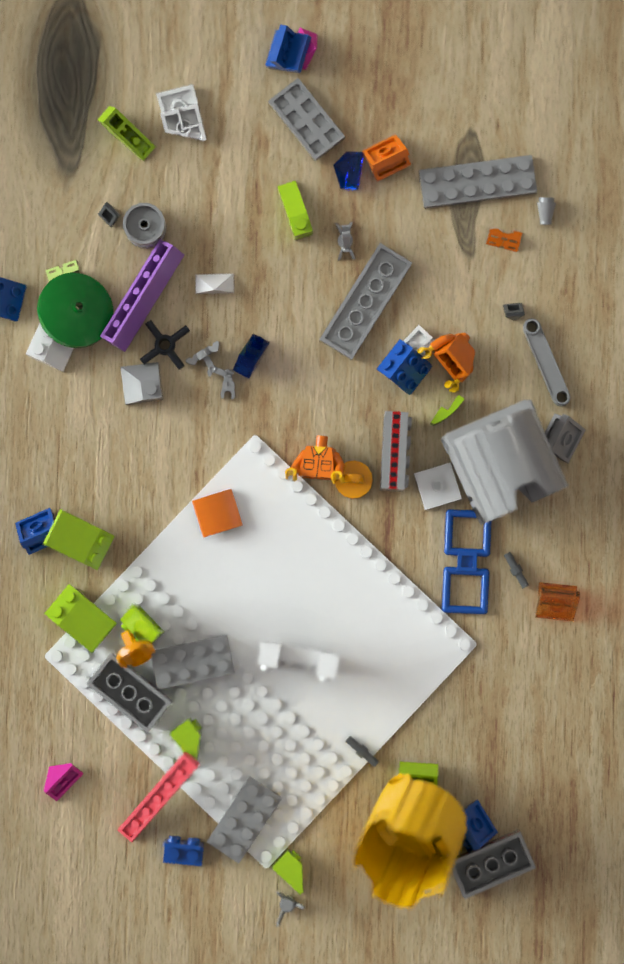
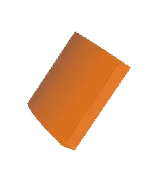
[192,489,243,538]

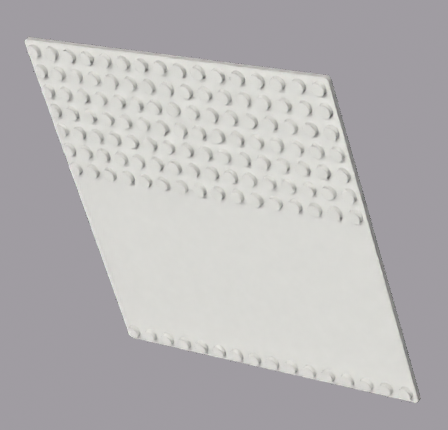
[45,435,477,868]

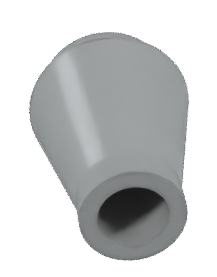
[537,197,556,225]

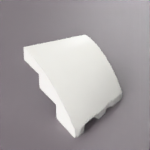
[156,84,207,141]

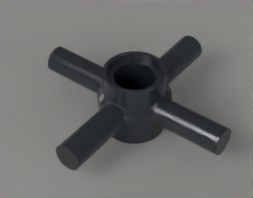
[140,320,190,370]

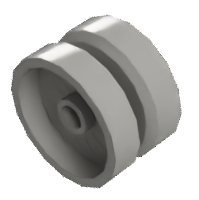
[123,203,166,249]

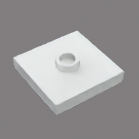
[414,462,462,510]

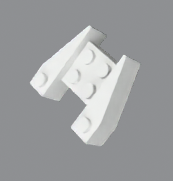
[257,641,340,682]

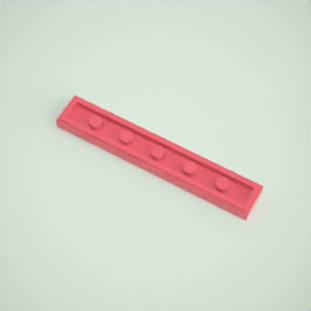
[118,751,200,843]

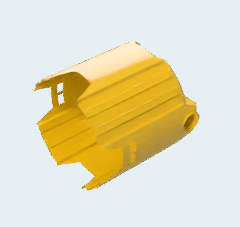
[353,774,467,909]

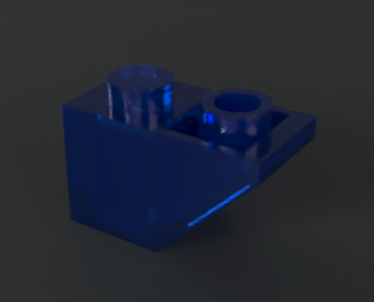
[233,334,270,379]

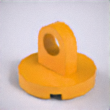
[335,460,373,499]
[116,630,155,668]

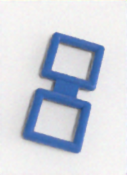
[442,509,492,614]

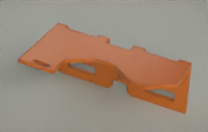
[486,228,522,252]

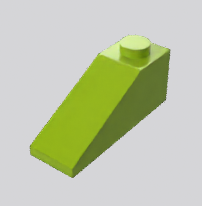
[97,106,156,161]
[277,181,313,240]

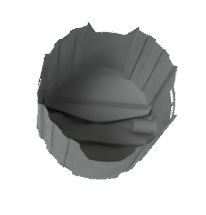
[441,399,568,525]

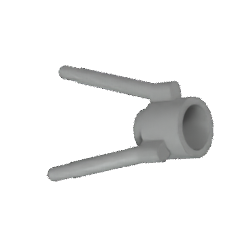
[276,891,305,927]

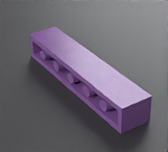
[100,239,184,352]

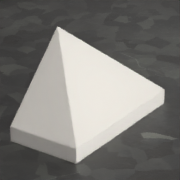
[195,274,234,294]

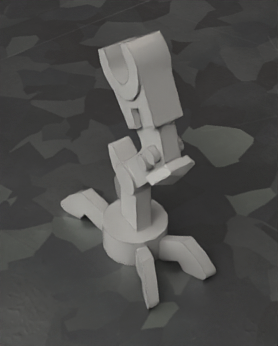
[335,222,355,261]
[186,341,235,399]

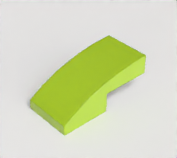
[430,395,464,426]

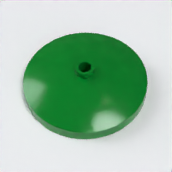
[37,273,114,348]

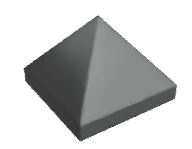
[98,202,120,227]
[503,303,525,321]

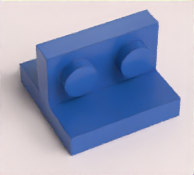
[265,25,312,73]
[15,508,55,555]
[463,799,498,851]

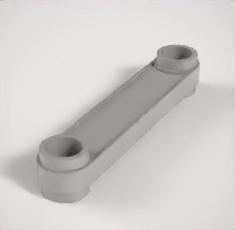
[523,319,570,407]

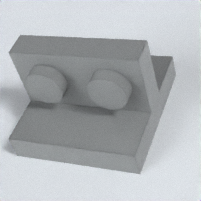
[545,413,585,463]

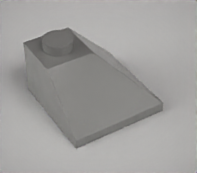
[121,362,163,405]

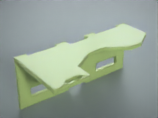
[45,260,80,281]

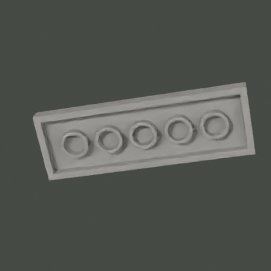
[419,155,537,209]
[320,243,412,360]

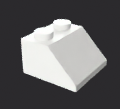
[26,323,74,372]

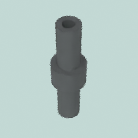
[504,552,529,589]
[345,736,379,767]

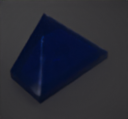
[333,152,364,190]

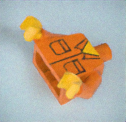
[417,333,475,392]
[285,436,345,484]

